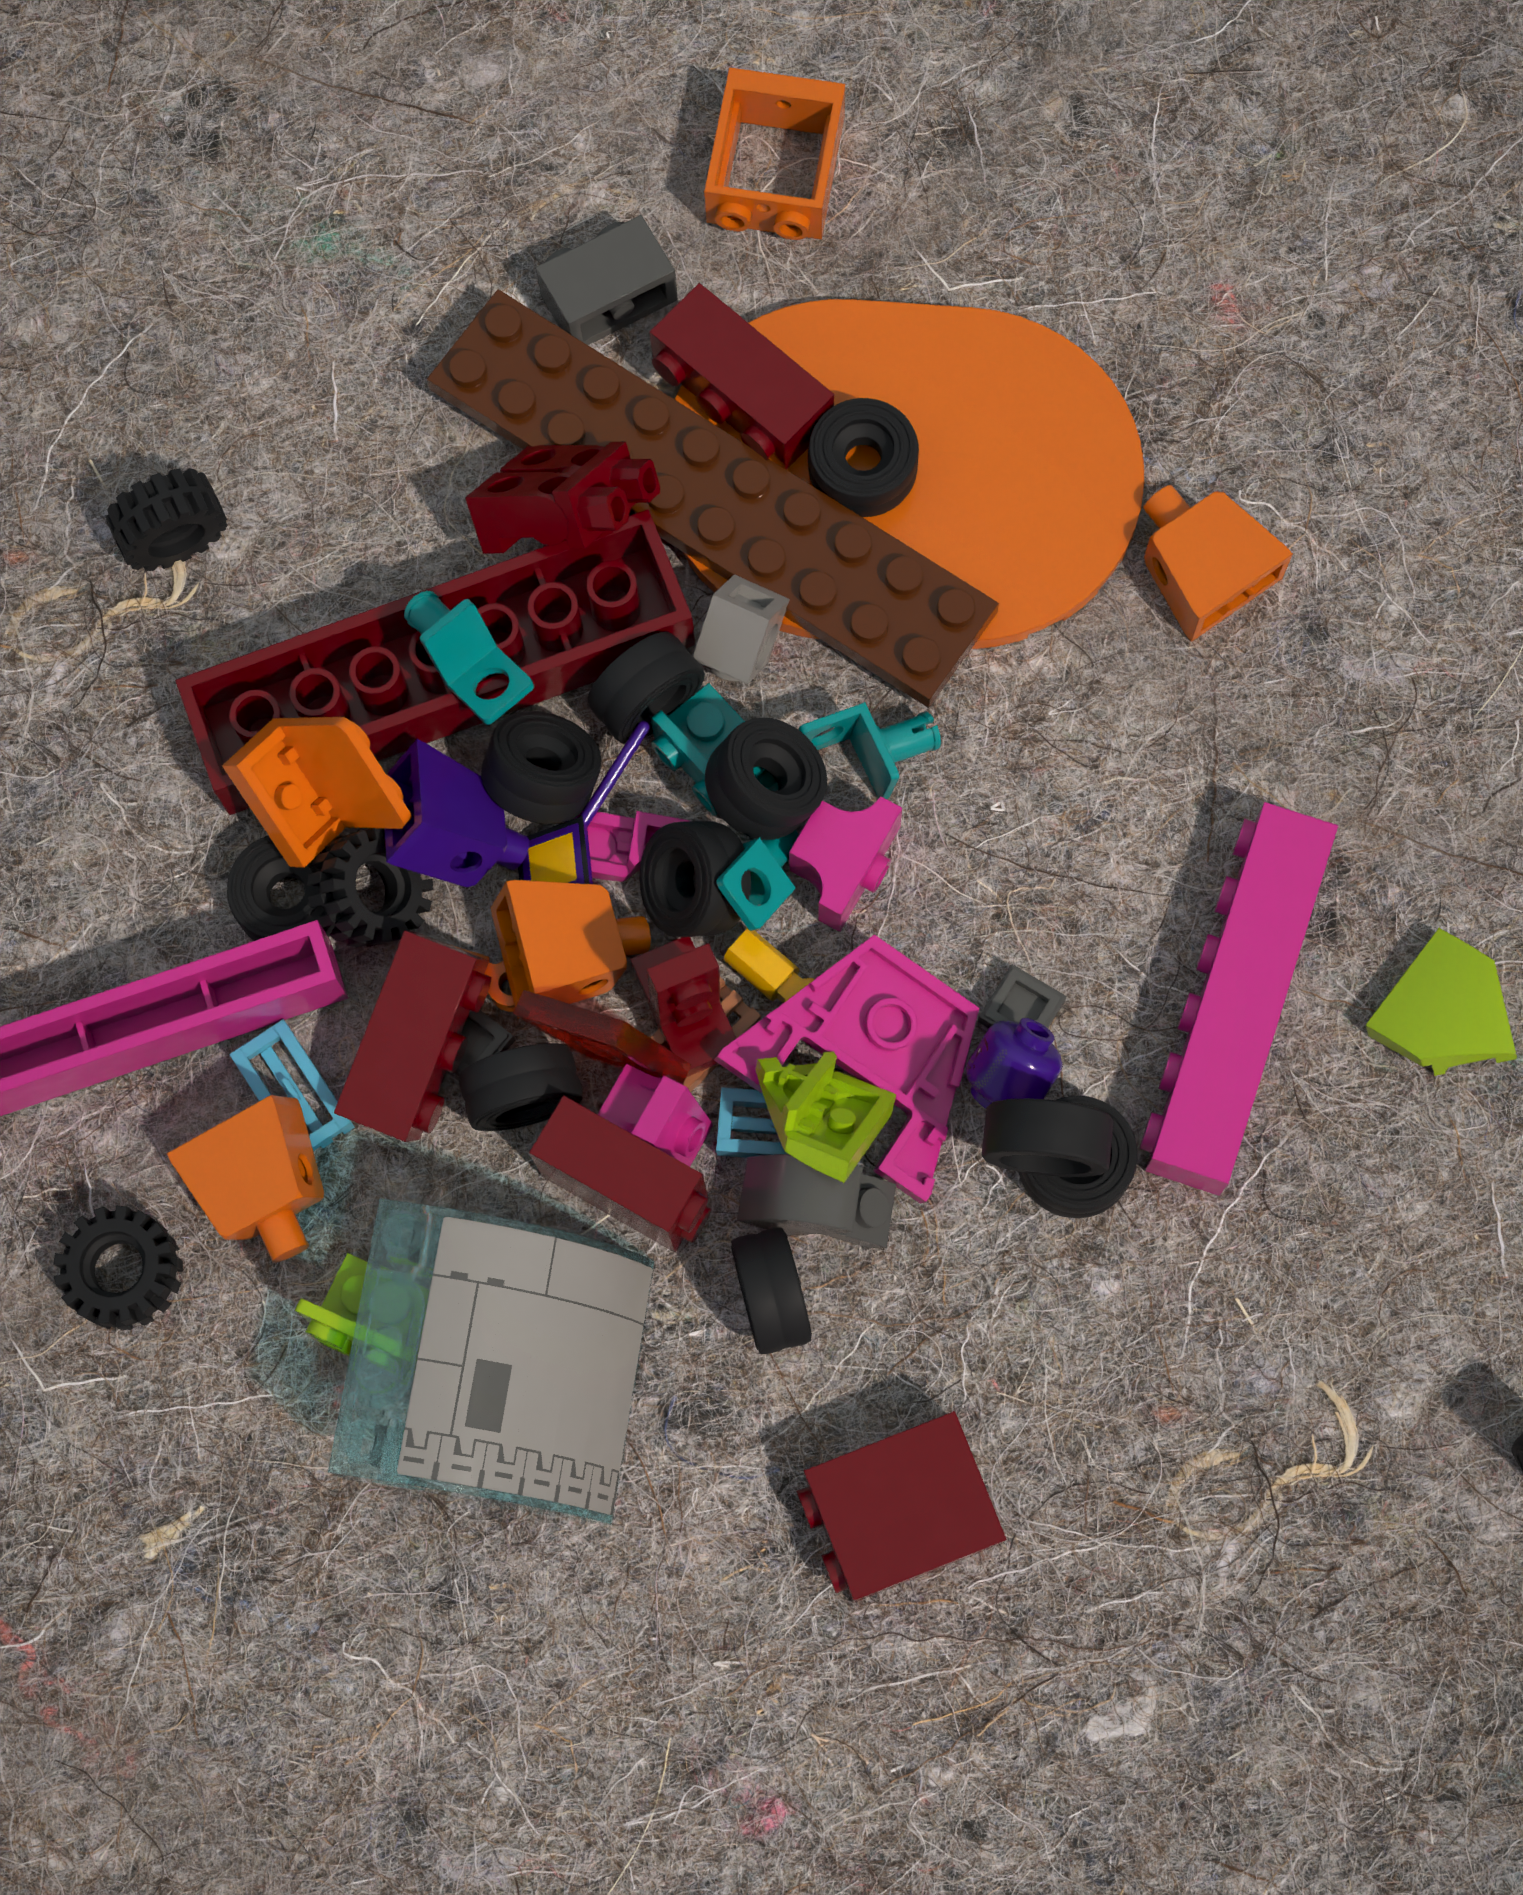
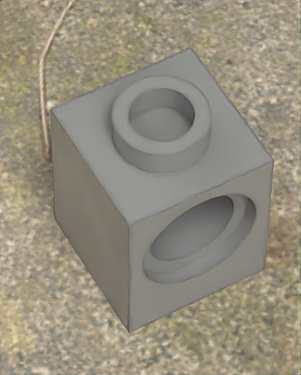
[693,575,790,684]

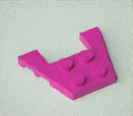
[714,934,979,1204]

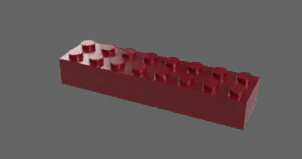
[175,509,695,816]

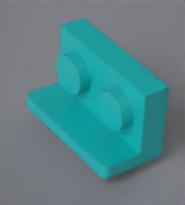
[651,683,778,816]

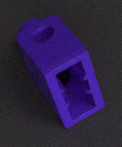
[385,739,529,887]

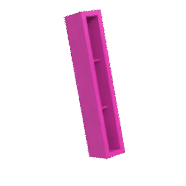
[1139,802,1339,1196]
[0,920,349,1116]

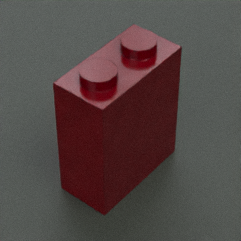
[529,1095,712,1253]
[796,1411,1007,1603]

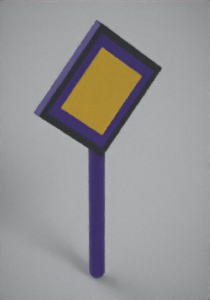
[518,721,649,884]

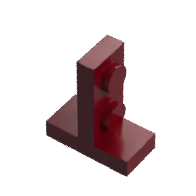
[630,937,736,1079]

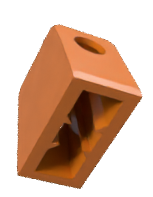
[1143,485,1293,642]
[490,880,651,1018]
[167,1095,324,1263]

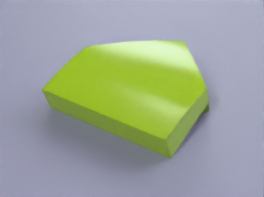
[1365,928,1517,1076]
[755,1051,897,1183]

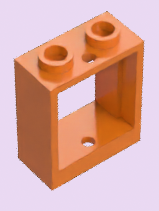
[704,67,845,240]

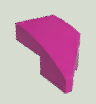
[573,811,689,882]

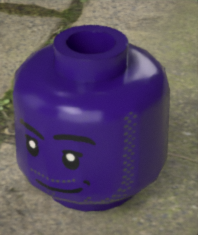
[966,1018,1063,1109]

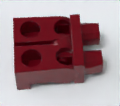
[465,441,661,554]

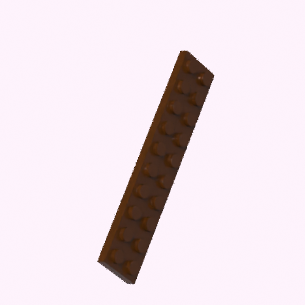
[427,289,999,708]

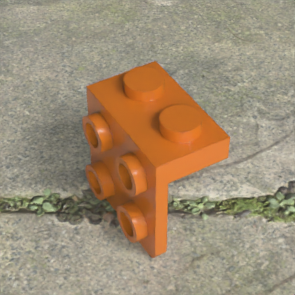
[222,717,412,868]

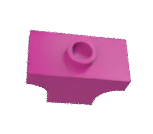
[789,796,903,932]
[598,1064,713,1167]

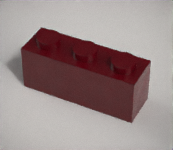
[649,283,834,470]
[334,930,491,1142]

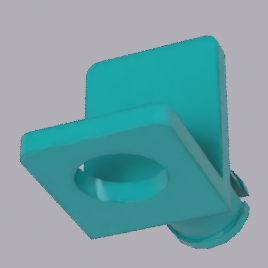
[404,591,534,725]
[798,702,941,799]
[716,830,799,931]

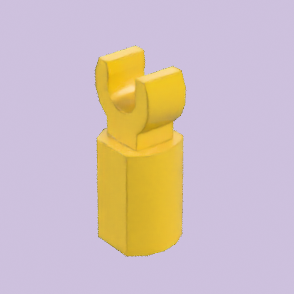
[723,928,815,1003]

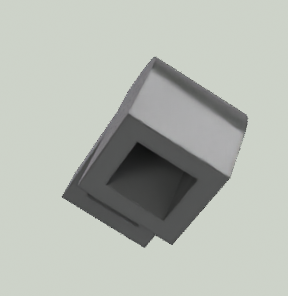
[737,1154,896,1249]

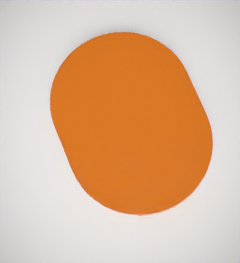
[674,299,1144,649]

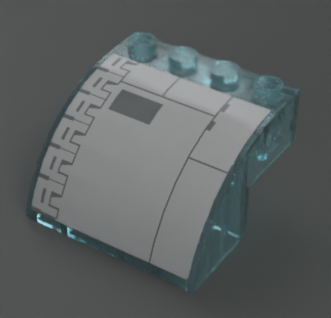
[328,1198,655,1525]

